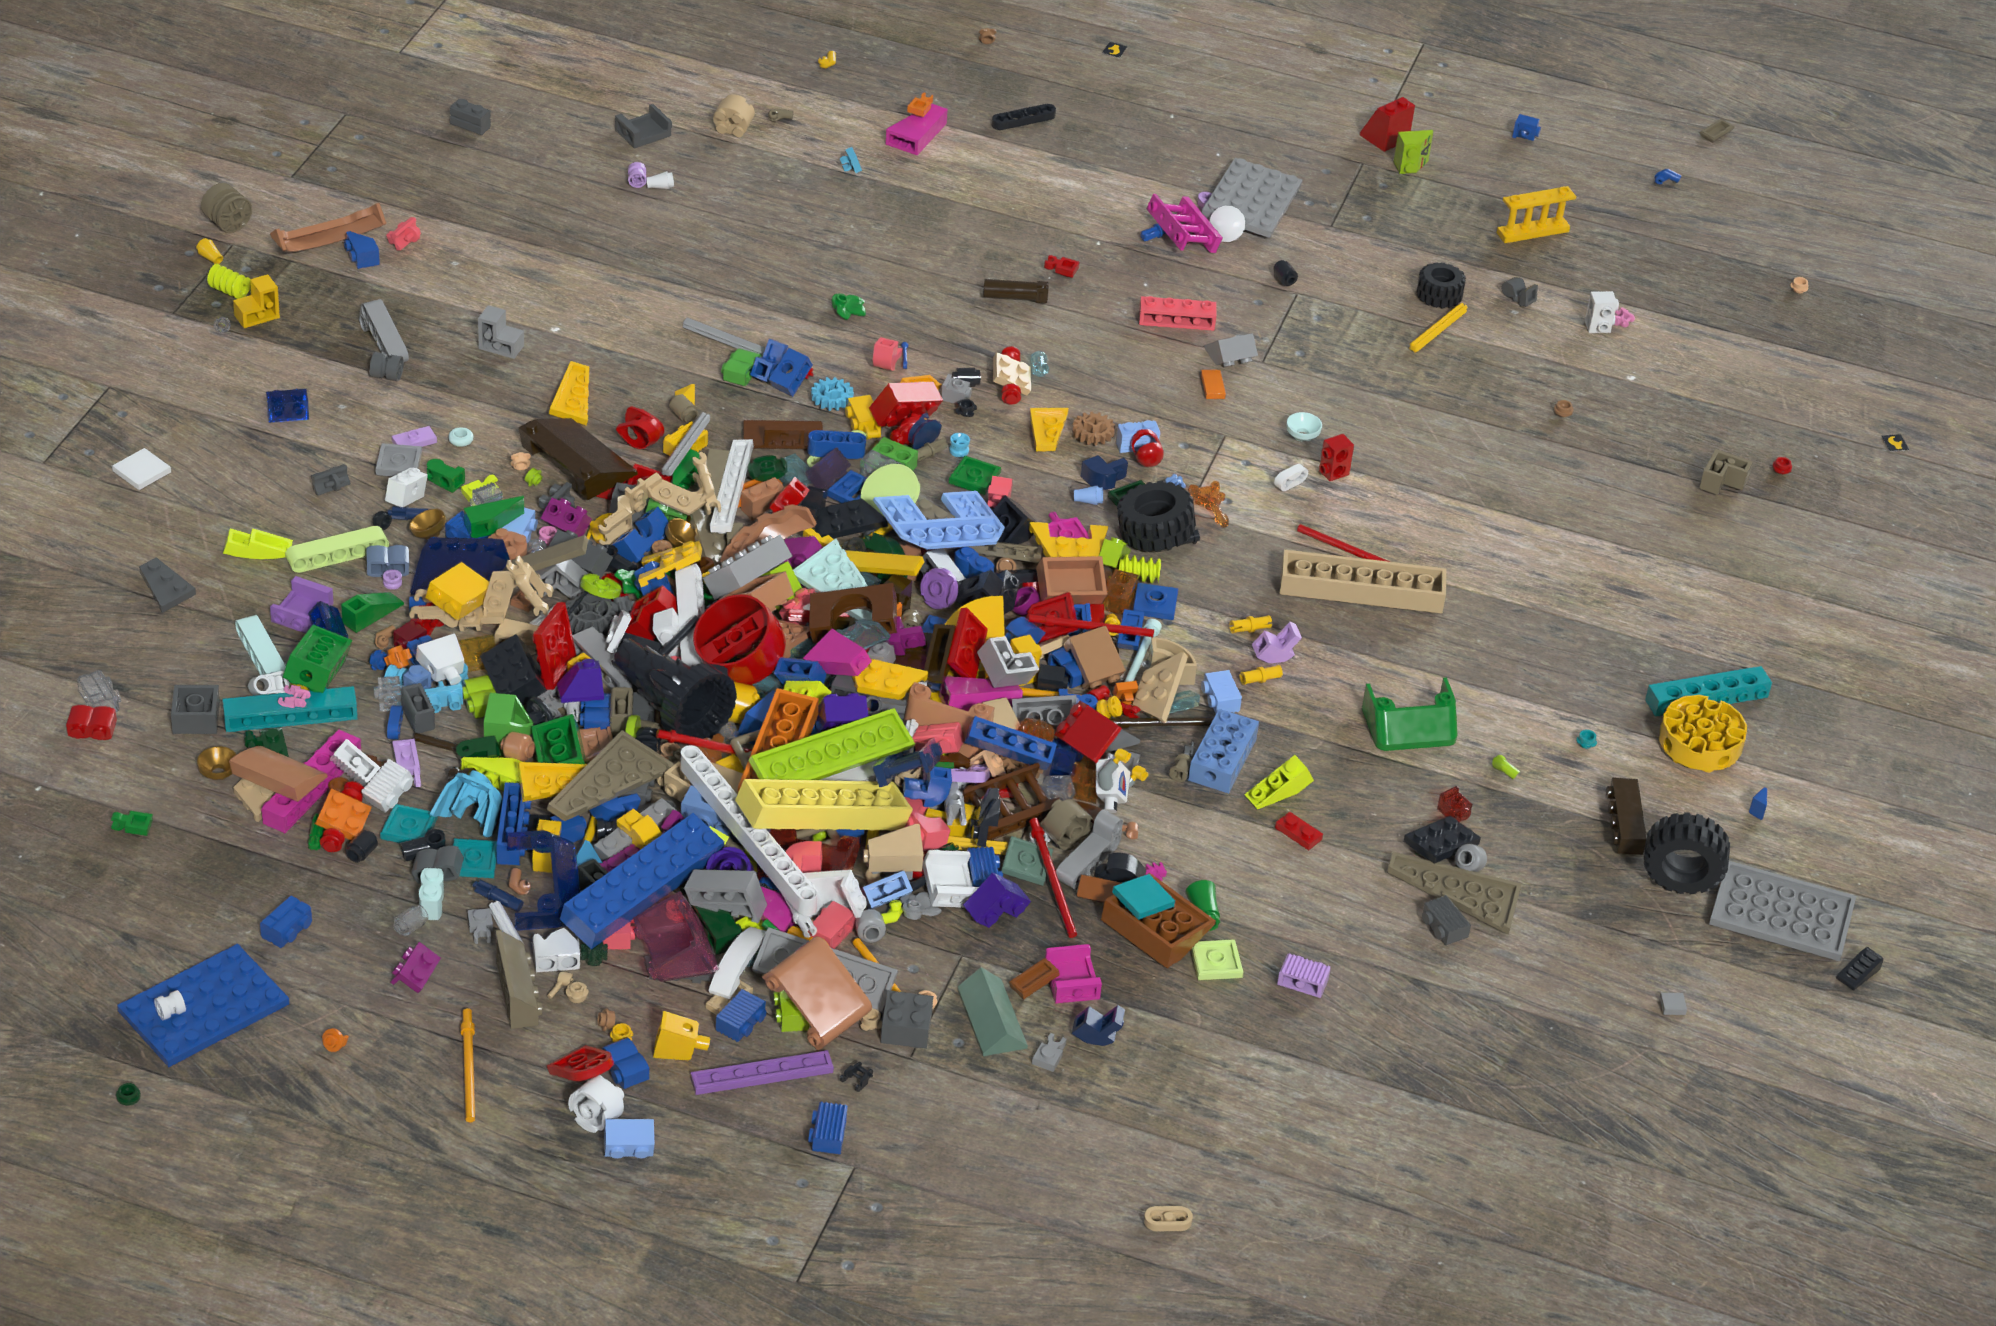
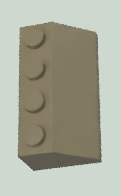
[496,930,542,1029]

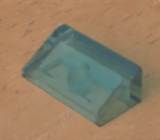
[1169,690,1200,713]

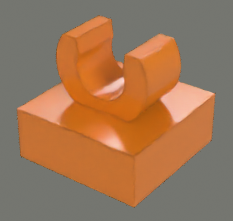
[1113,681,1138,705]

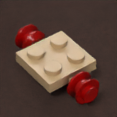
[993,346,1031,405]

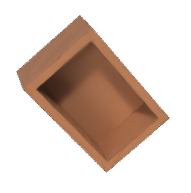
[1036,556,1107,605]
[719,571,794,624]

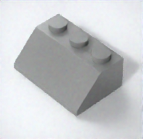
[1012,695,1079,740]

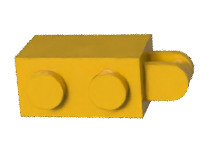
[845,395,881,440]

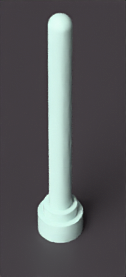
[1124,619,1162,682]

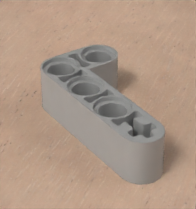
[359,299,409,362]
[1056,809,1123,889]

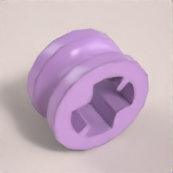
[383,570,402,590]

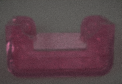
[633,891,719,982]

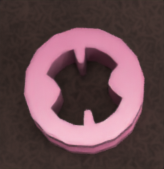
[539,526,557,546]

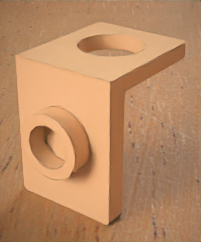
[970,750,1006,778]

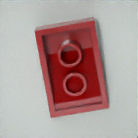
[1054,701,1122,763]

